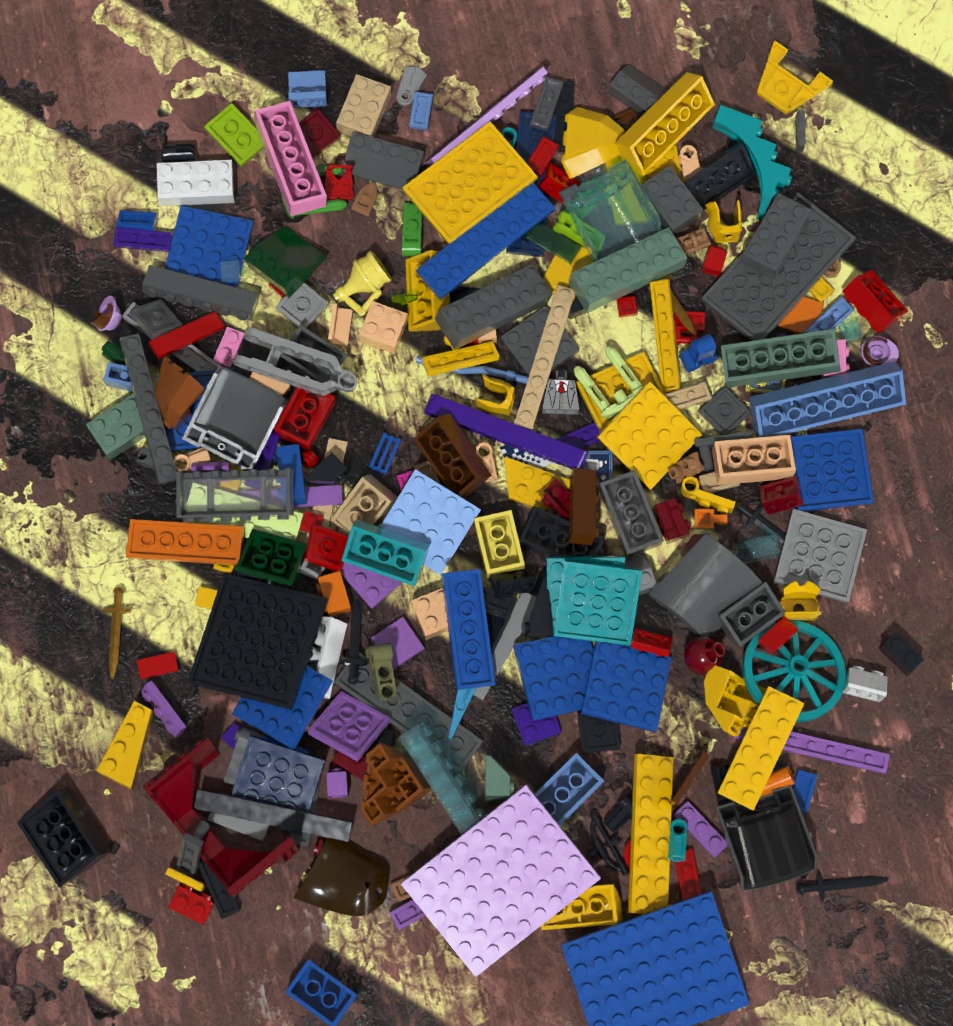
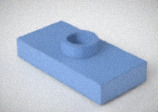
[409,92,433,131]

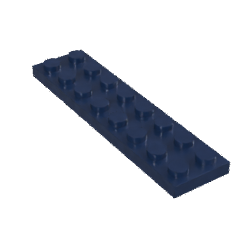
[506,112,557,257]

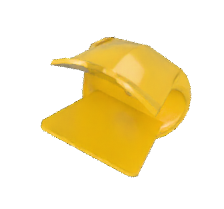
[704,200,742,243]
[476,373,515,416]
[779,581,821,621]

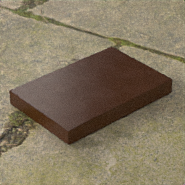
[670,751,709,809]

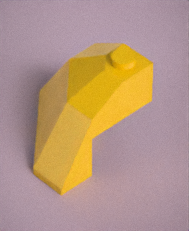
[562,107,625,179]
[704,665,767,737]

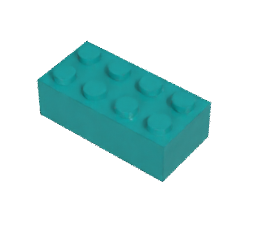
[342,520,430,586]

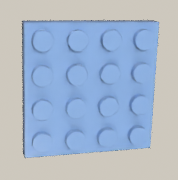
[380,469,481,575]

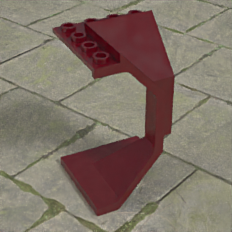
[142,738,299,897]

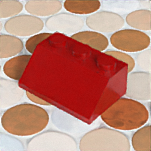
[842,270,908,333]

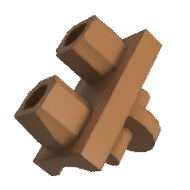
[676,228,711,256]
[668,452,704,484]

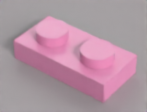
[213,327,244,368]

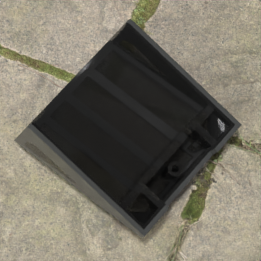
[716,785,817,891]

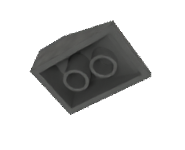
[279,325,348,383]

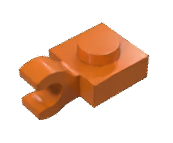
[694,509,727,529]

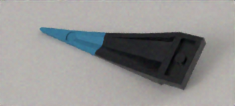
[449,587,517,740]

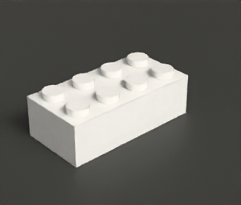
[157,160,235,206]

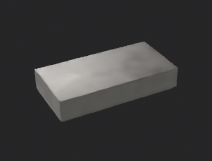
[795,110,806,152]

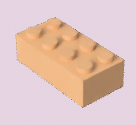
[712,435,796,485]

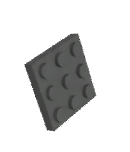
[500,306,579,377]

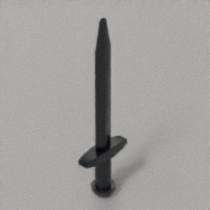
[734,501,786,544]
[339,599,368,685]
[796,872,889,902]

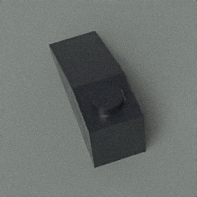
[522,577,553,637]

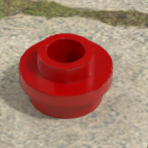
[301,450,319,468]

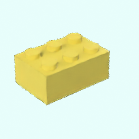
[474,510,525,578]

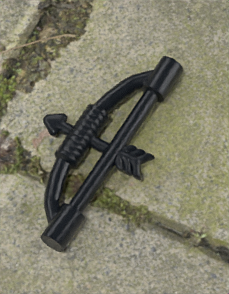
[588,812,630,876]

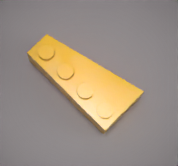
[96,701,154,791]

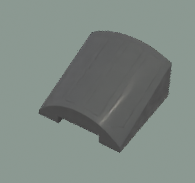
[182,366,289,471]
[648,534,762,638]

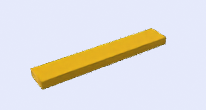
[650,279,681,394]

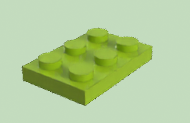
[204,103,264,168]

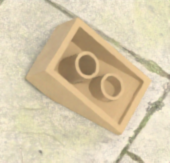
[330,474,398,536]

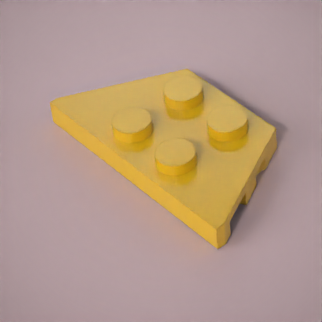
[504,457,570,511]

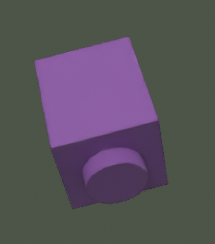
[326,768,348,799]

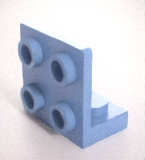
[288,70,327,108]

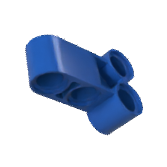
[679,334,719,373]

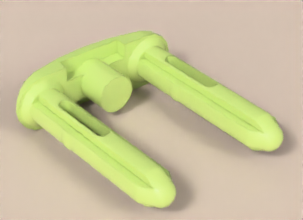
[574,346,644,418]

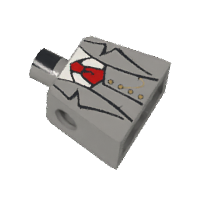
[542,370,579,415]

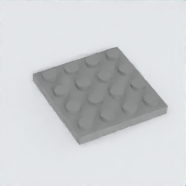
[773,509,867,603]

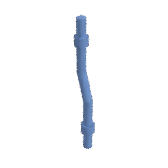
[416,356,529,384]

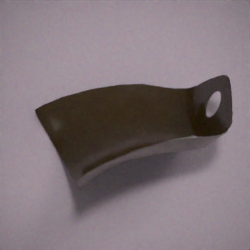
[293,837,389,916]

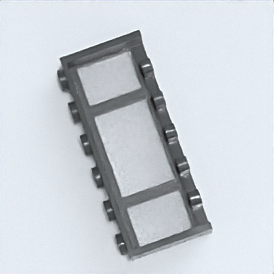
[176,468,295,523]

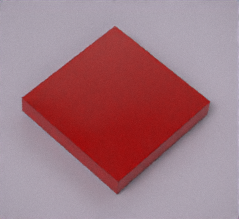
[304,524,349,572]

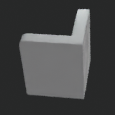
[300,561,326,582]

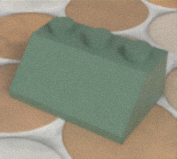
[485,756,514,803]

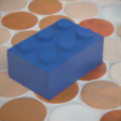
[285,959,358,1026]

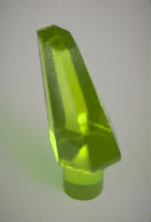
[392,294,418,305]

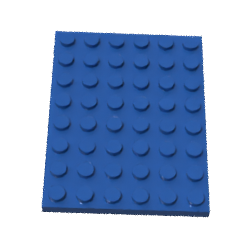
[560,890,750,1026]

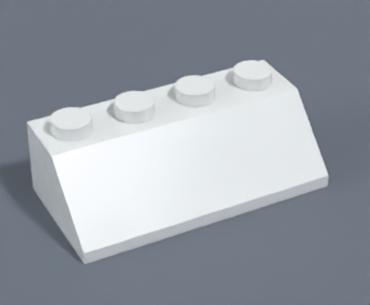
[307,617,347,699]

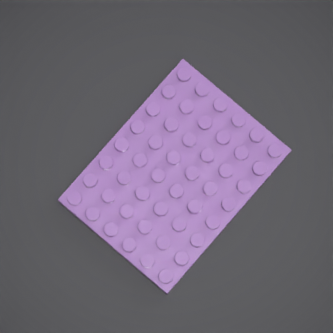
[401,784,601,977]

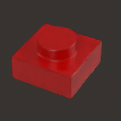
[299,511,324,533]

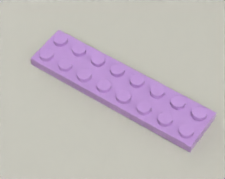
[424,67,548,168]

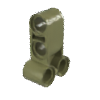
[366,642,396,702]

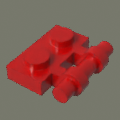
[673,311,705,345]

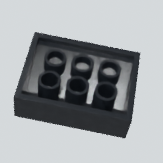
[17,786,112,888]

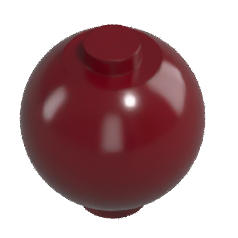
[684,636,725,675]

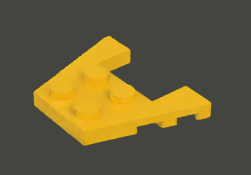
[756,41,833,115]

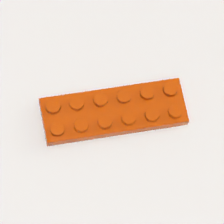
[126,519,245,565]

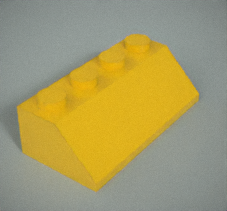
[405,250,450,332]

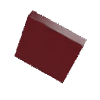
[299,108,341,159]

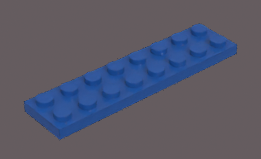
[416,183,555,300]

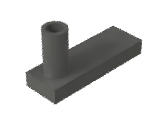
[693,431,752,471]
[176,821,210,879]

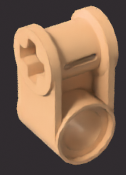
[679,145,701,180]

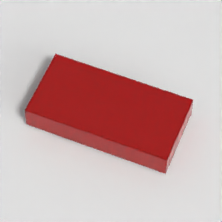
[527,136,559,178]
[758,616,799,655]
[136,652,179,680]

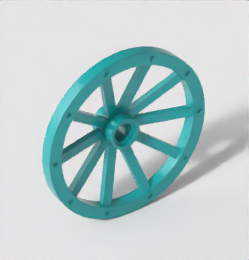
[742,620,846,722]

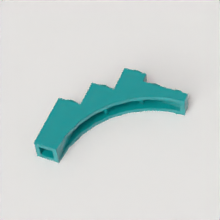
[712,105,792,221]

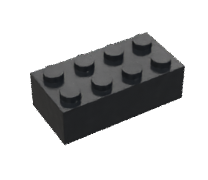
[519,506,605,558]

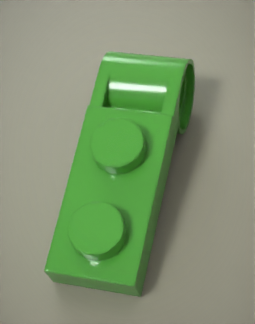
[402,203,422,257]

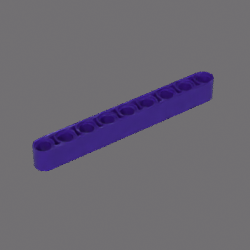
[424,394,588,470]

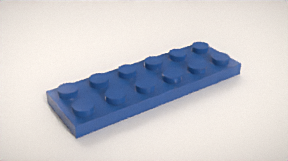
[441,569,495,690]

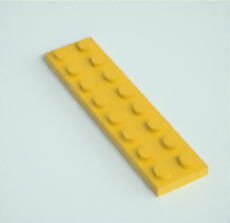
[628,754,673,914]

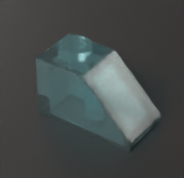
[736,535,780,563]

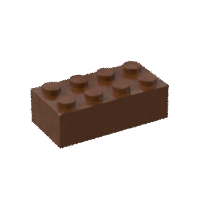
[413,414,492,498]

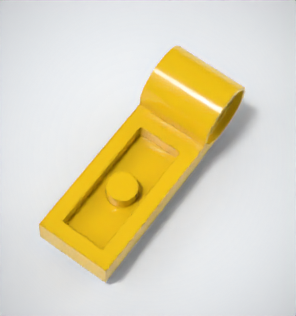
[680,476,736,514]

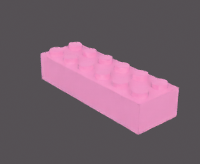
[254,101,327,216]

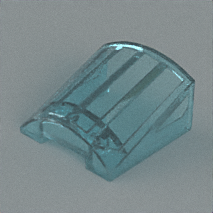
[559,160,661,263]

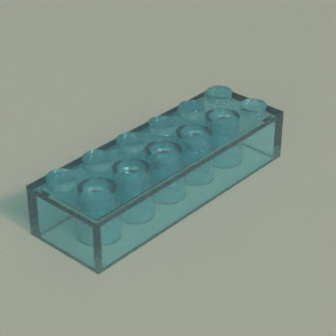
[399,722,486,835]

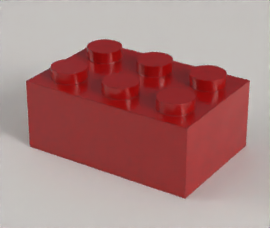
[274,387,336,451]

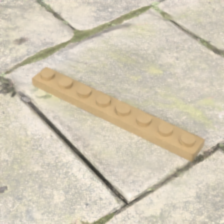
[514,285,575,431]

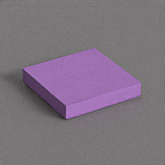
[371,617,425,670]

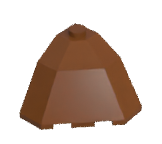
[155,356,205,431]
[361,743,435,826]

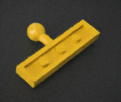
[422,335,499,376]

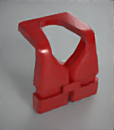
[324,165,354,200]

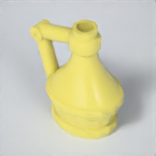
[333,251,392,316]

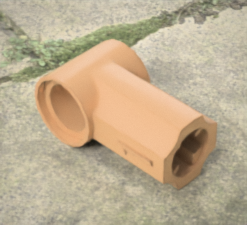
[475,442,497,482]
[173,447,212,473]

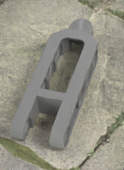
[233,327,357,396]

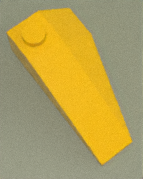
[541,884,623,930]

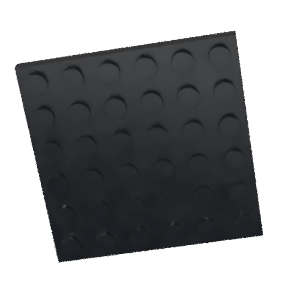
[187,573,328,711]

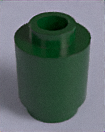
[101,340,126,365]

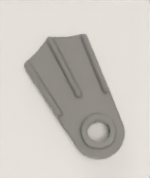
[397,66,427,106]

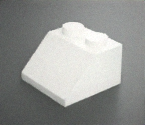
[843,666,888,702]

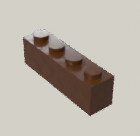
[569,467,599,545]

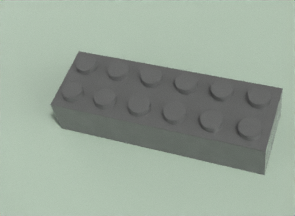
[435,264,553,350]

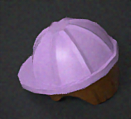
[90,296,122,331]
[861,336,899,367]

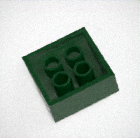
[244,226,327,298]
[235,529,307,586]

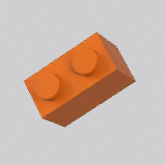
[316,571,351,617]

